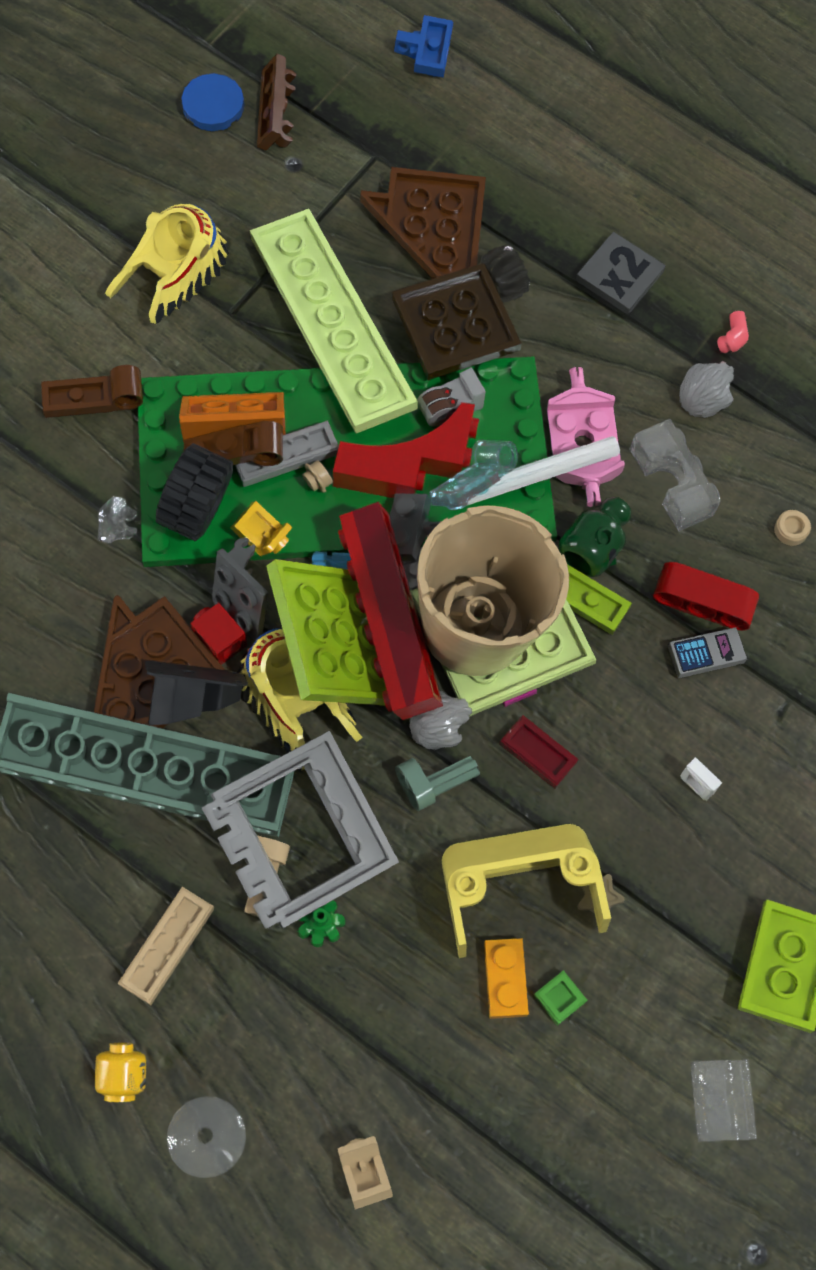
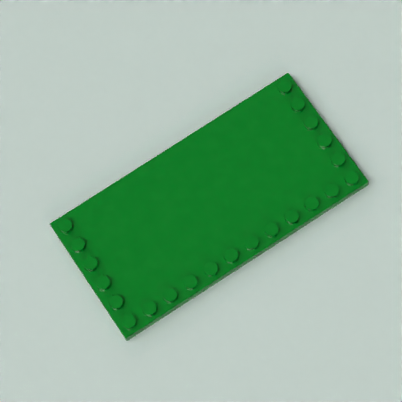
[138,356,557,567]

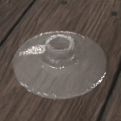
[167,1096,246,1178]

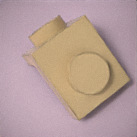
[338,1136,393,1210]

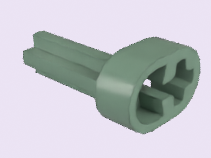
[395,756,480,811]

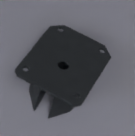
[145,661,248,725]

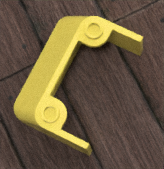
[442,824,611,958]

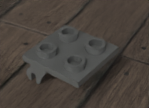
[212,538,269,641]

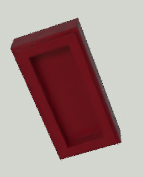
[499,715,579,789]

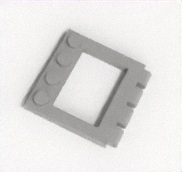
[202,731,399,929]

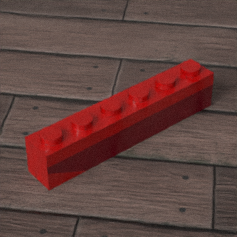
[338,501,443,720]

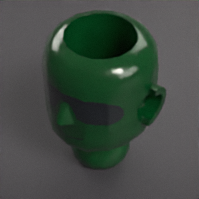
[558,497,631,578]

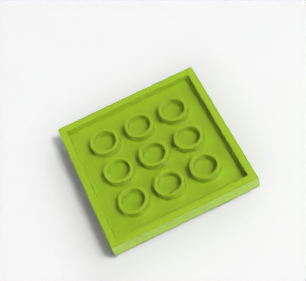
[266,559,387,705]

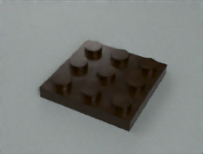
[392,263,522,380]

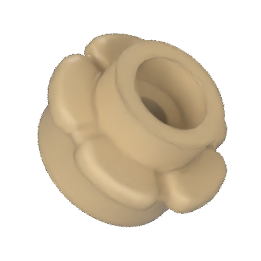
[302,460,333,493]

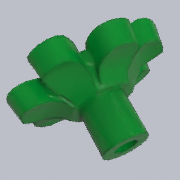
[297,900,346,947]

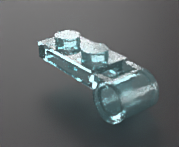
[429,439,518,510]

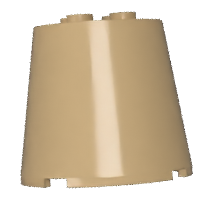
[417,506,569,676]

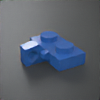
[394,15,454,78]

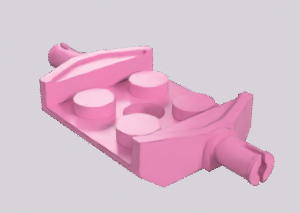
[546,367,625,507]

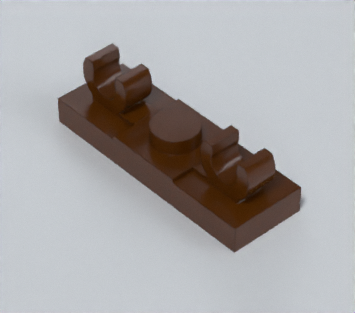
[257,53,296,151]

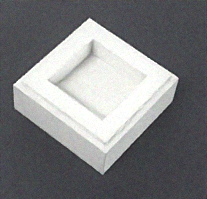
[680,757,722,801]

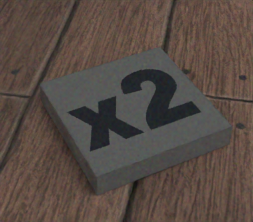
[575,232,666,315]

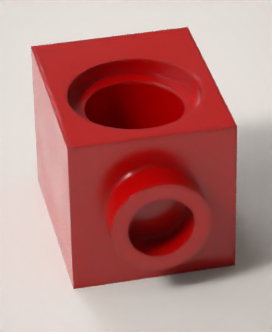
[191,602,247,665]

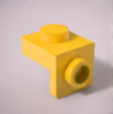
[230,501,292,556]

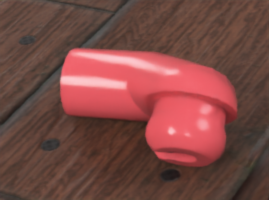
[717,311,749,353]

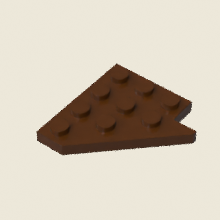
[360,167,486,279]
[94,595,225,728]

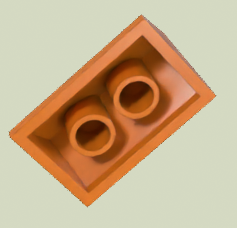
[179,392,286,442]

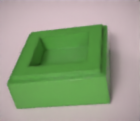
[533,970,588,1026]

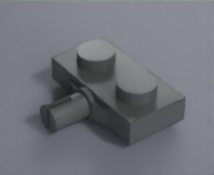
[389,494,440,561]

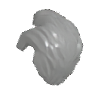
[679,361,734,418]
[409,691,472,750]

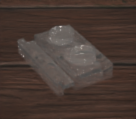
[690,1059,757,1142]

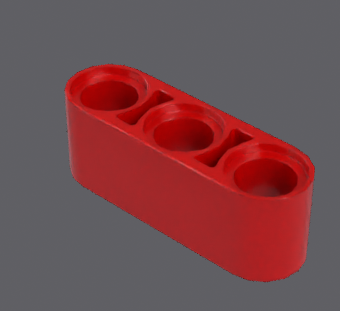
[653,562,759,631]

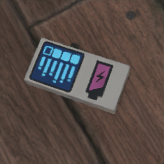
[668,627,747,678]

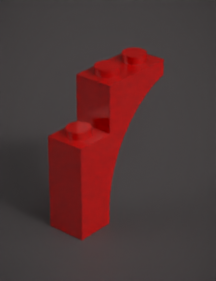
[333,402,479,498]

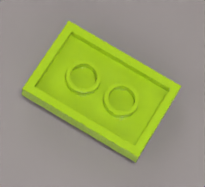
[737,900,816,1033]

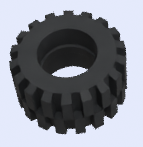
[156,443,233,541]

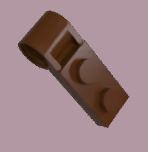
[41,365,143,418]
[184,421,283,466]

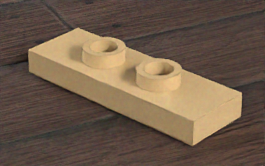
[118,887,214,1006]

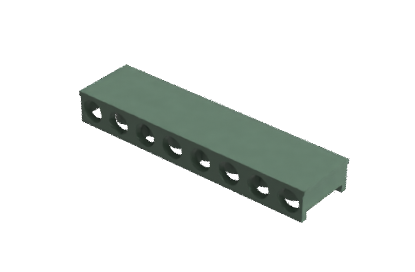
[0,693,295,837]

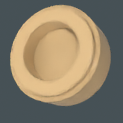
[774,510,811,546]

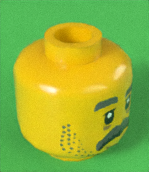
[95,1042,146,1102]

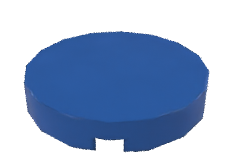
[181,73,244,131]

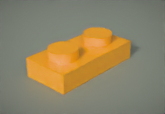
[484,938,529,1019]

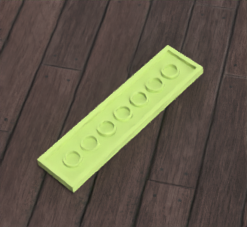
[250,209,418,434]

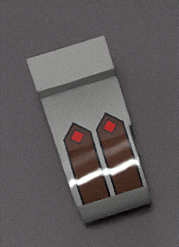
[417,367,486,427]

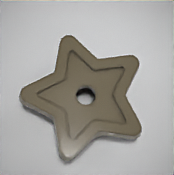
[577,874,625,913]

